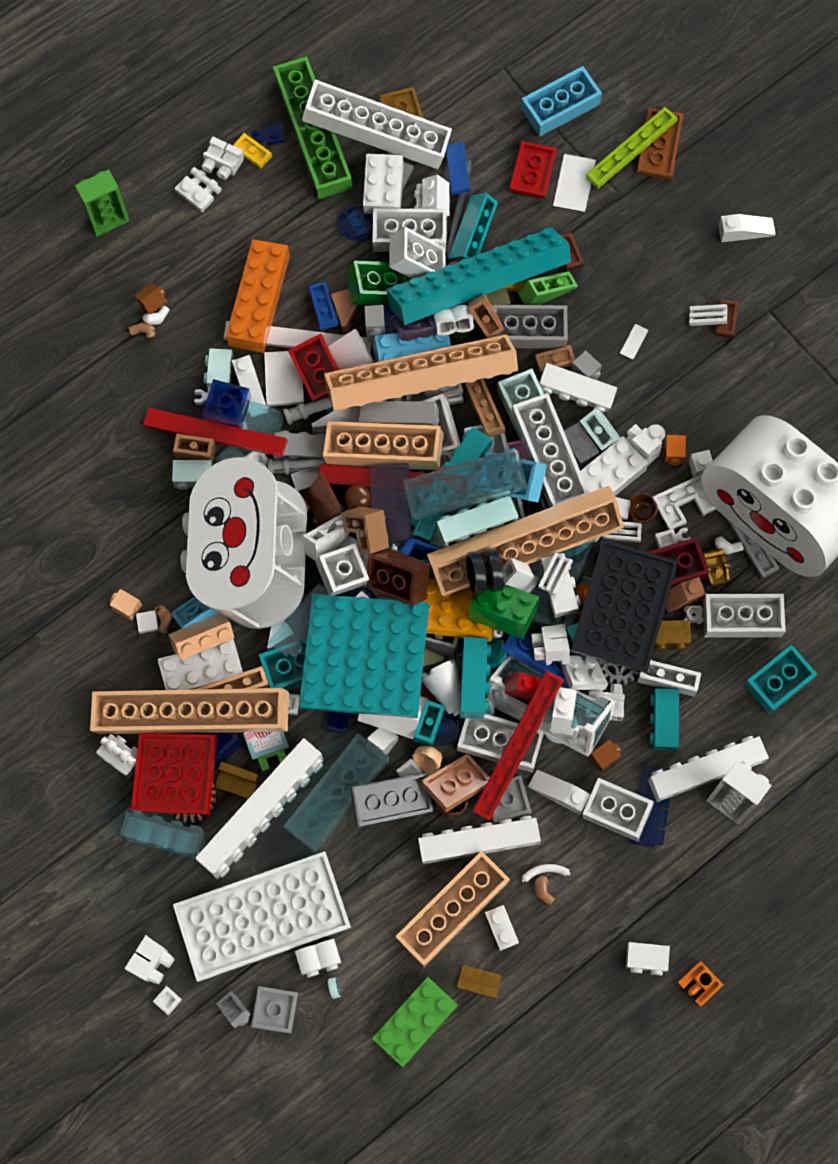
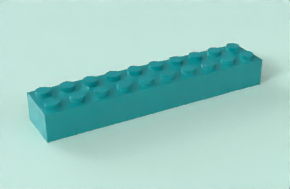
[386,228,571,325]

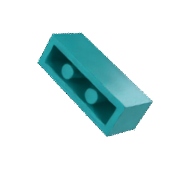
[650,688,679,751]

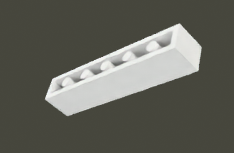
[648,736,769,802]
[418,816,541,864]

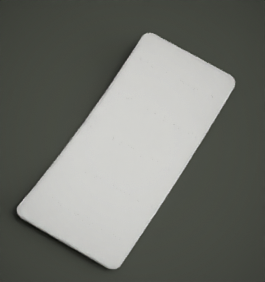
[620,324,648,359]

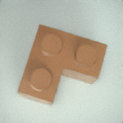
[341,507,389,554]

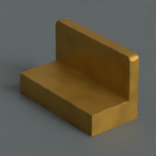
[215,762,260,799]
[457,965,502,1000]

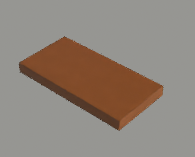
[636,108,683,180]

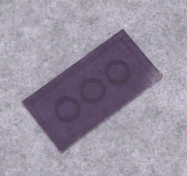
[370,463,411,541]

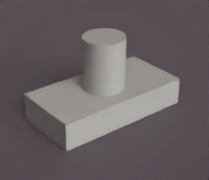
[216,990,251,1028]

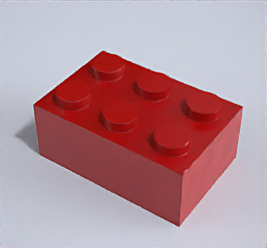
[287,333,340,401]

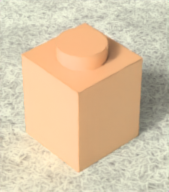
[110,589,142,621]

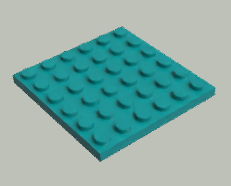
[299,594,430,718]

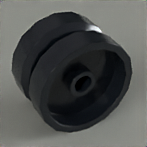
[466,548,504,595]

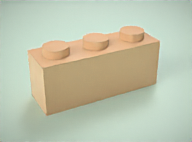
[169,614,235,660]

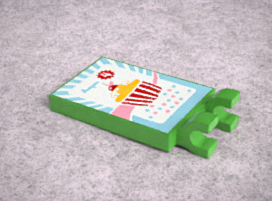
[243,732,290,772]

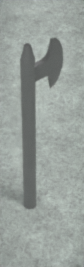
[443,160,471,260]

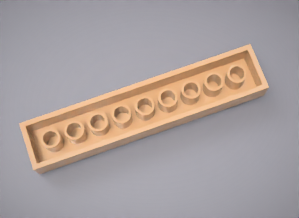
[324,334,518,410]
[427,486,624,596]
[90,688,289,734]

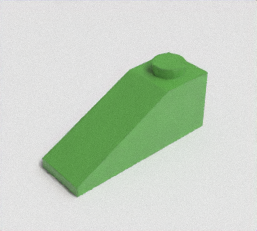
[518,271,578,305]

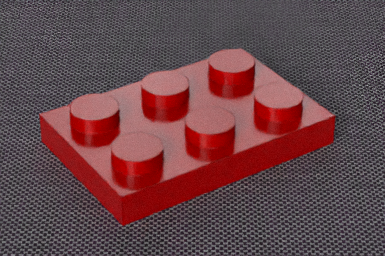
[509,141,557,199]

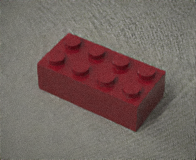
[648,537,710,588]

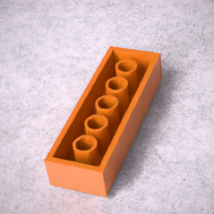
[226,239,290,353]

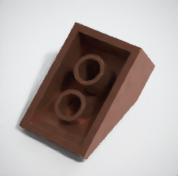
[305,473,341,528]

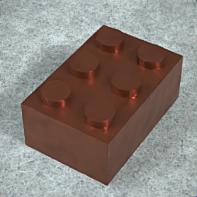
[366,548,430,606]

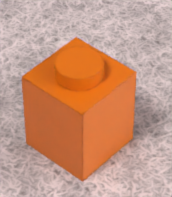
[664,435,686,465]

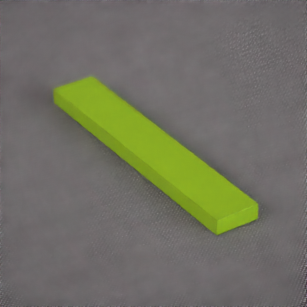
[586,107,677,189]

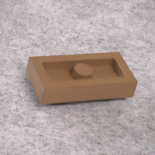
[535,345,576,374]

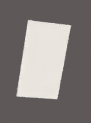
[553,154,596,212]

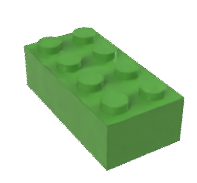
[75,169,129,236]
[372,977,458,1068]

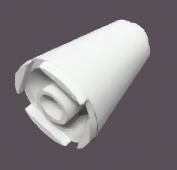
[422,659,461,716]

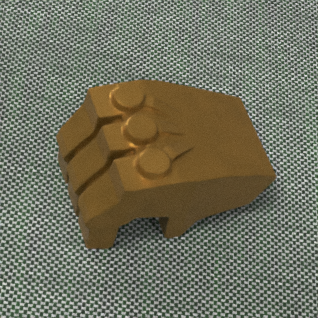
[703,548,730,587]

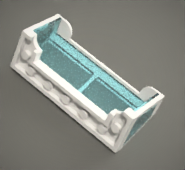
[487,655,616,757]

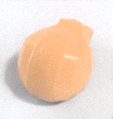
[412,745,442,777]

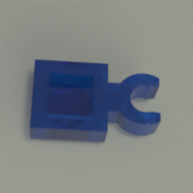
[252,123,285,145]

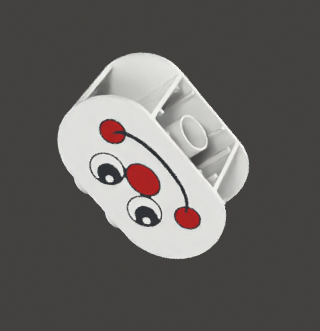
[702,415,838,577]
[181,457,307,629]

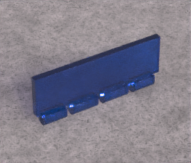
[631,766,670,848]

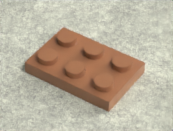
[421,753,490,812]

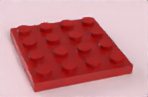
[131,733,217,815]

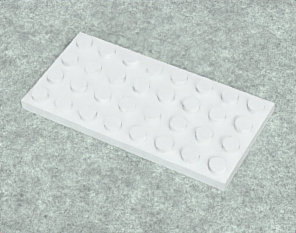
[173,851,351,982]

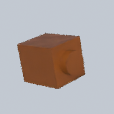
[134,283,167,314]
[589,740,622,772]

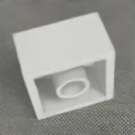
[316,544,369,596]

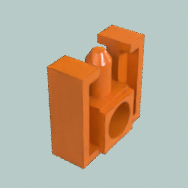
[678,961,723,1007]

